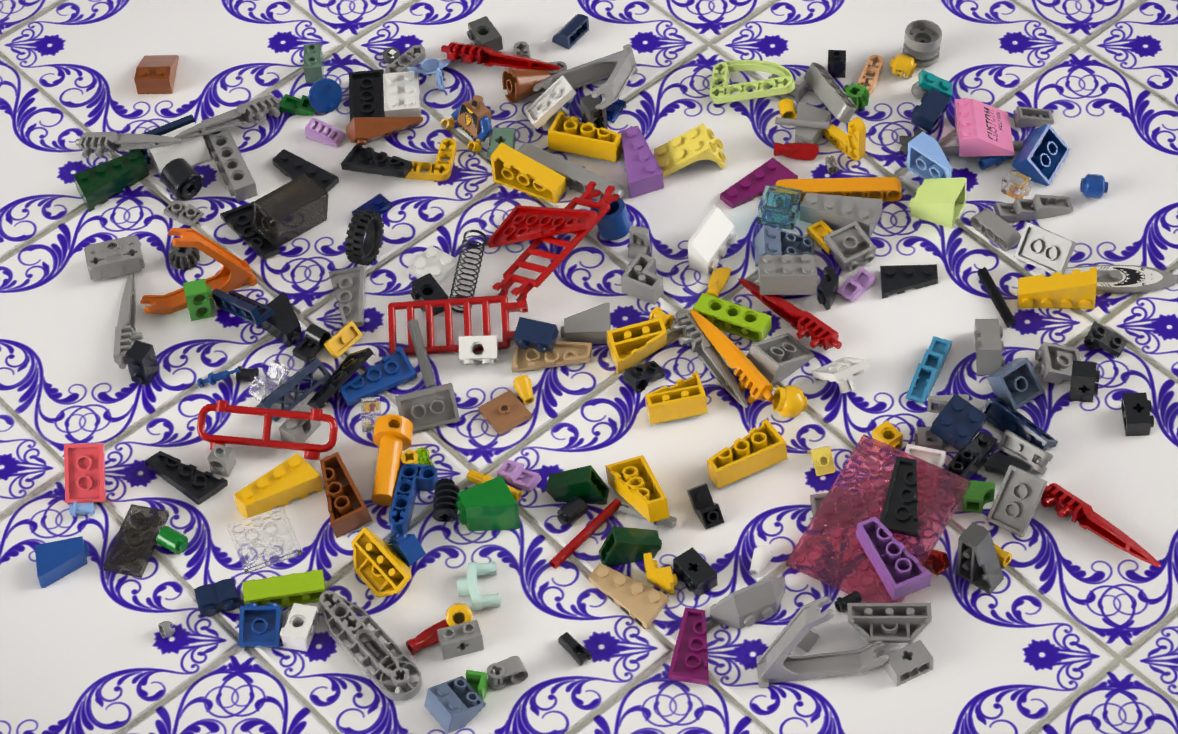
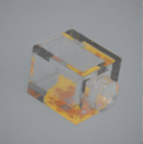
[1001,169,1031,199]

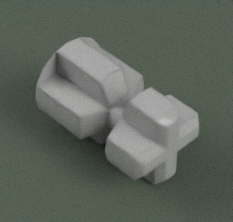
[825,156,838,174]

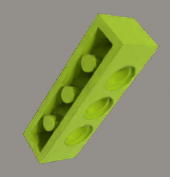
[693,293,772,342]

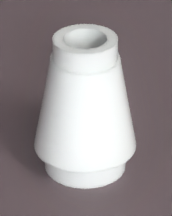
[749,545,773,576]

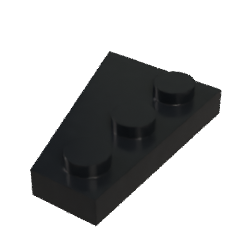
[880,264,938,299]

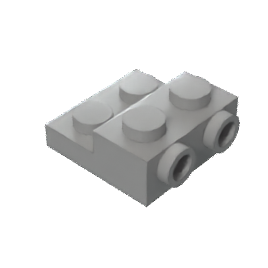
[824,221,876,271]
[1035,342,1081,384]

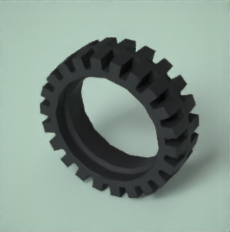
[345,209,384,266]

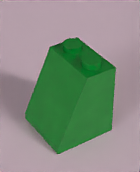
[456,476,521,531]

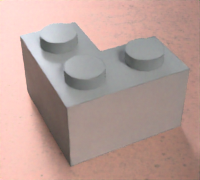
[621,253,664,305]

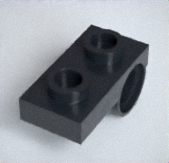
[1084,321,1127,358]
[292,324,331,363]
[623,360,666,393]

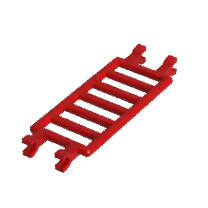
[492,181,620,302]

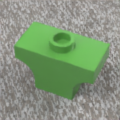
[954,479,995,513]

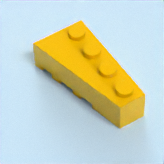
[548,111,622,162]
[490,142,567,204]
[1017,267,1097,310]

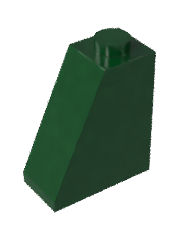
[546,465,609,505]
[599,526,662,567]

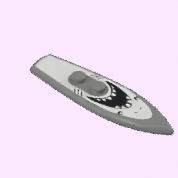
[1064,265,1178,293]

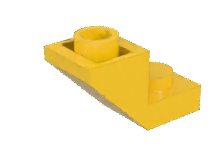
[643,553,678,595]

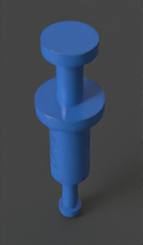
[197,368,239,388]

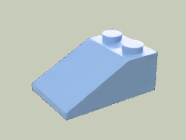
[907,131,952,180]

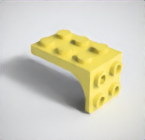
[654,123,726,178]

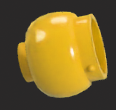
[772,385,807,418]

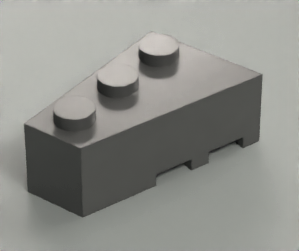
[956,522,1004,594]

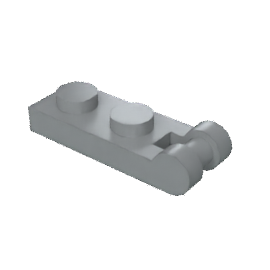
[997,430,1053,474]

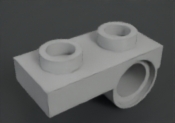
[628,226,651,259]

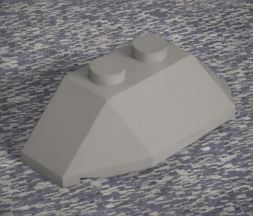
[710,576,785,629]
[847,603,932,643]

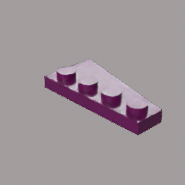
[720,158,798,209]
[668,607,709,686]

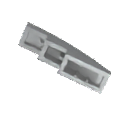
[994,194,1074,221]

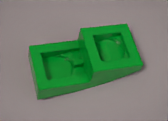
[279,94,316,116]

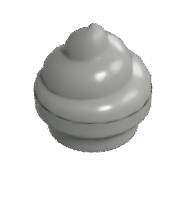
[911,81,929,99]

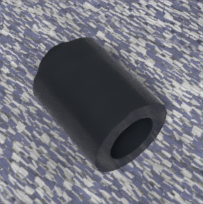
[557,496,588,526]

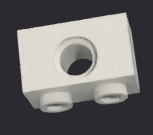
[459,335,499,365]
[280,603,320,652]

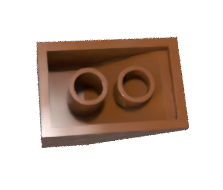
[134,55,179,94]

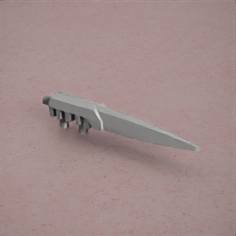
[174,95,283,140]
[75,131,182,158]
[113,273,143,369]
[670,310,748,408]

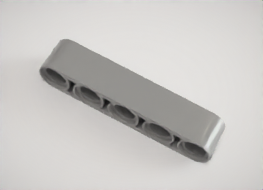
[804,62,857,124]

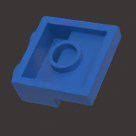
[238,603,283,648]

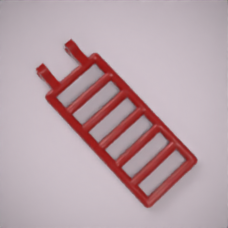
[388,295,528,356]

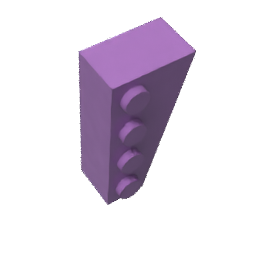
[621,126,664,198]
[856,516,932,601]

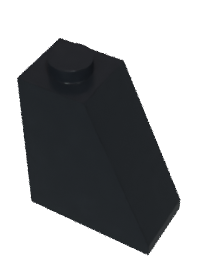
[259,292,303,347]

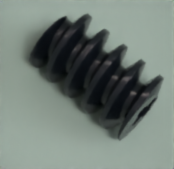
[432,478,460,522]

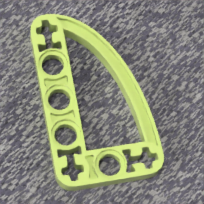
[709,60,795,104]

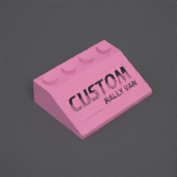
[954,98,1014,157]

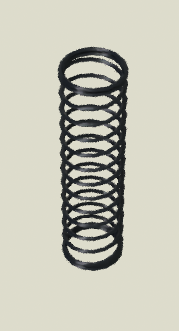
[449,230,487,313]

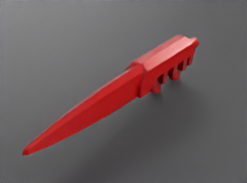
[441,42,561,70]
[738,278,842,350]
[1041,483,1161,567]

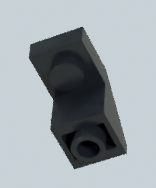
[817,265,839,310]
[687,483,724,529]

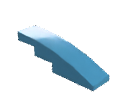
[906,336,952,404]

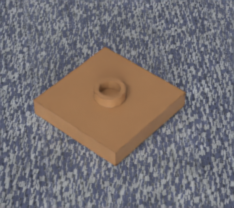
[478,390,532,436]

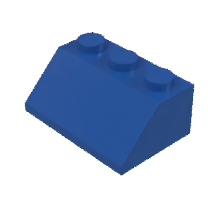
[1012,124,1071,186]

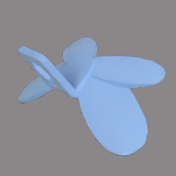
[407,58,452,91]

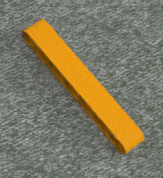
[775,177,902,204]

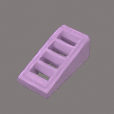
[305,118,346,147]

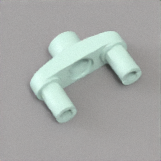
[457,561,501,611]

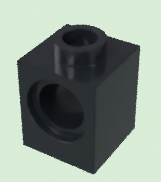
[828,50,846,78]

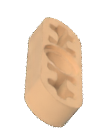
[857,55,884,95]

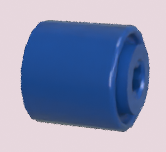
[593,198,632,240]

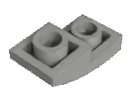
[164,199,204,226]

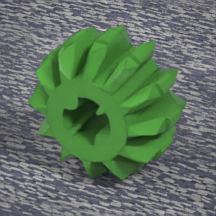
[842,83,870,112]

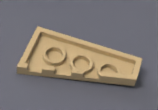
[511,341,592,373]
[589,563,669,629]

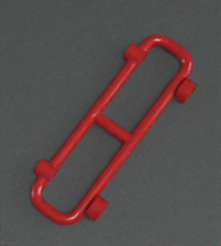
[197,400,338,460]

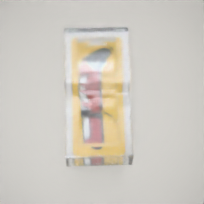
[361,397,381,432]

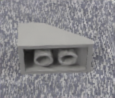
[746,333,815,384]

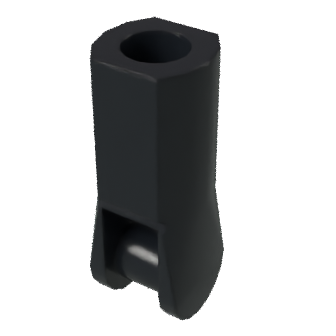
[558,632,592,666]

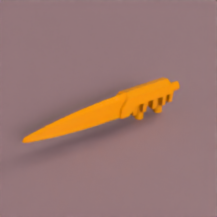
[690,309,774,404]

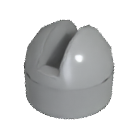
[158,621,175,639]

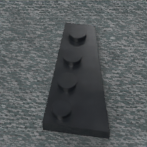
[341,143,413,178]
[307,348,374,409]

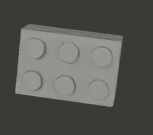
[758,254,817,295]

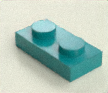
[918,69,952,98]

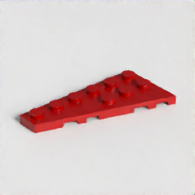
[486,205,598,248]

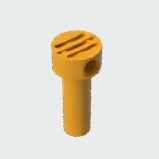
[371,414,414,506]

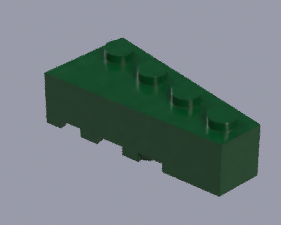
[73,149,150,212]

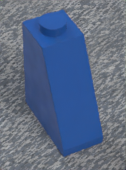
[35,536,90,588]

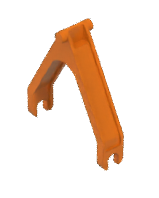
[140,228,258,314]

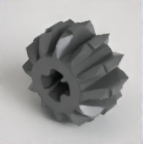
[168,245,200,271]

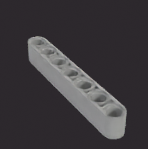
[517,143,626,201]

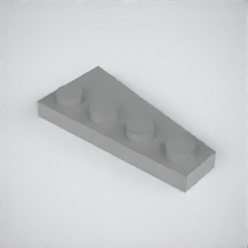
[329,266,366,327]

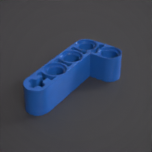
[389,464,438,535]

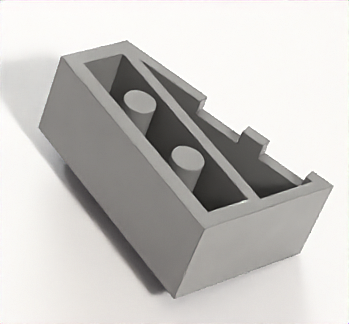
[974,319,1005,375]

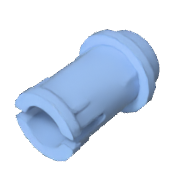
[69,501,95,517]

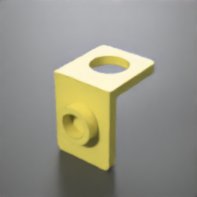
[807,446,835,476]

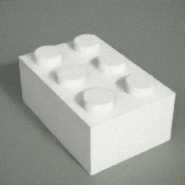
[383,71,422,123]

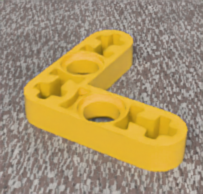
[823,117,866,161]
[405,138,457,181]

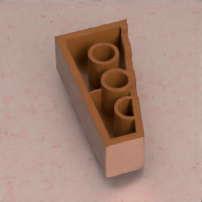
[320,452,372,538]

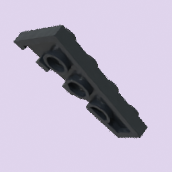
[272,149,339,204]
[220,201,280,260]
[145,451,228,505]
[880,456,919,538]

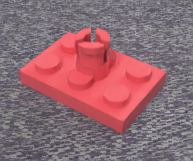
[64,443,106,503]

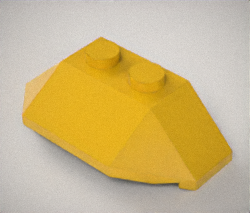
[351,527,412,598]

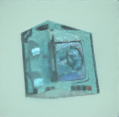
[757,184,802,230]

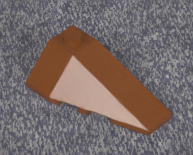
[346,117,423,146]

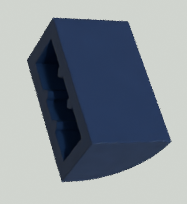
[552,14,589,50]

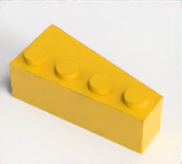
[707,419,787,489]
[234,453,323,521]
[605,455,670,523]

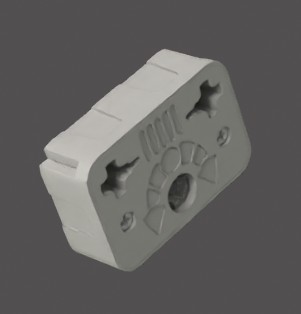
[84,235,145,281]

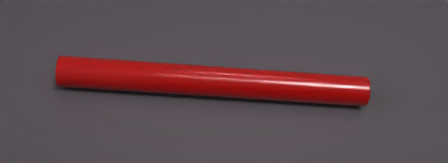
[549,498,622,569]

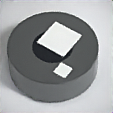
[382,47,400,64]

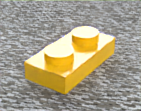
[807,220,834,255]
[323,321,363,359]

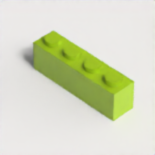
[242,569,326,608]

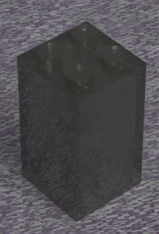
[253,174,329,248]

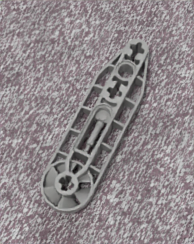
[319,590,422,701]

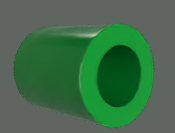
[156,526,188,554]

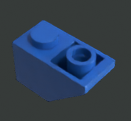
[387,533,426,565]

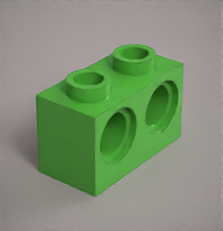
[183,279,216,321]

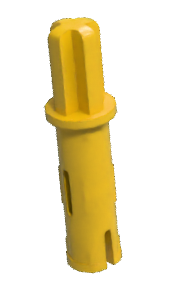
[466,469,522,502]

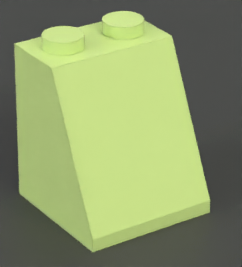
[909,177,967,229]

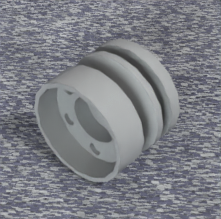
[902,20,942,67]

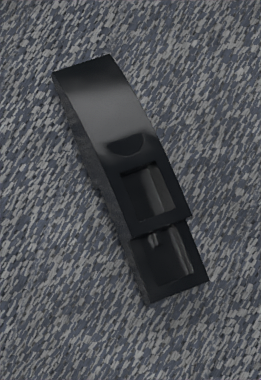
[943,432,998,481]

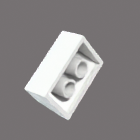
[147,122,211,176]
[688,206,736,275]

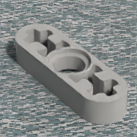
[385,45,426,74]

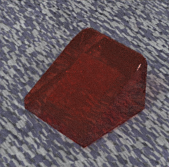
[919,549,950,575]

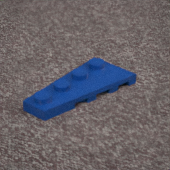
[339,346,417,407]

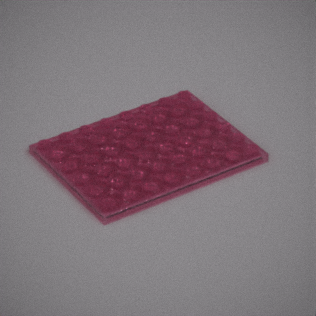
[786,434,971,603]

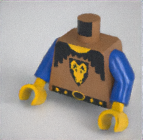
[441,95,492,152]

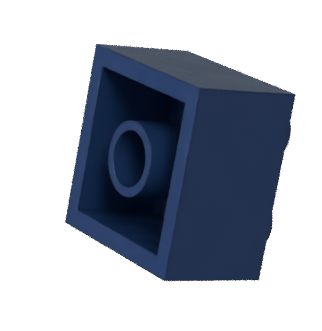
[930,393,988,451]

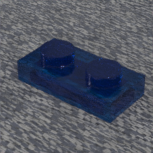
[352,194,392,217]

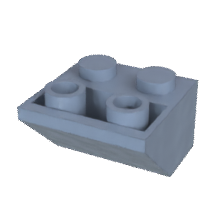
[424,676,486,734]

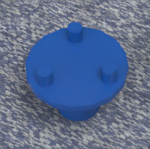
[308,78,342,113]

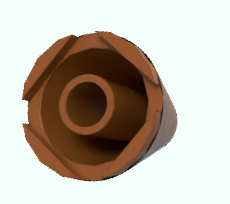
[502,68,552,103]

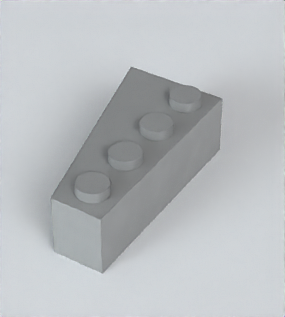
[800,193,883,239]

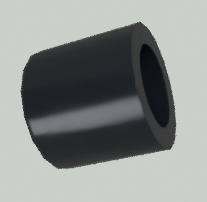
[160,158,203,201]

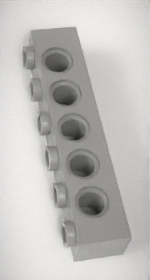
[201,116,258,202]

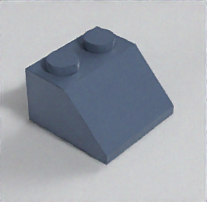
[986,358,1045,410]

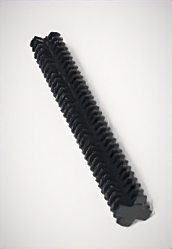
[977,267,1016,328]

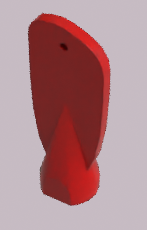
[774,143,819,161]
[406,620,449,655]

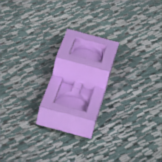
[837,267,877,302]
[496,459,542,493]

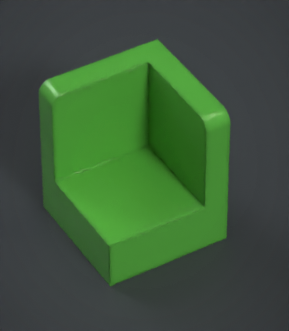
[465,670,489,701]

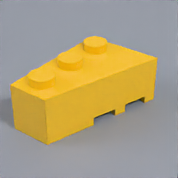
[607,317,667,374]
[645,372,708,425]

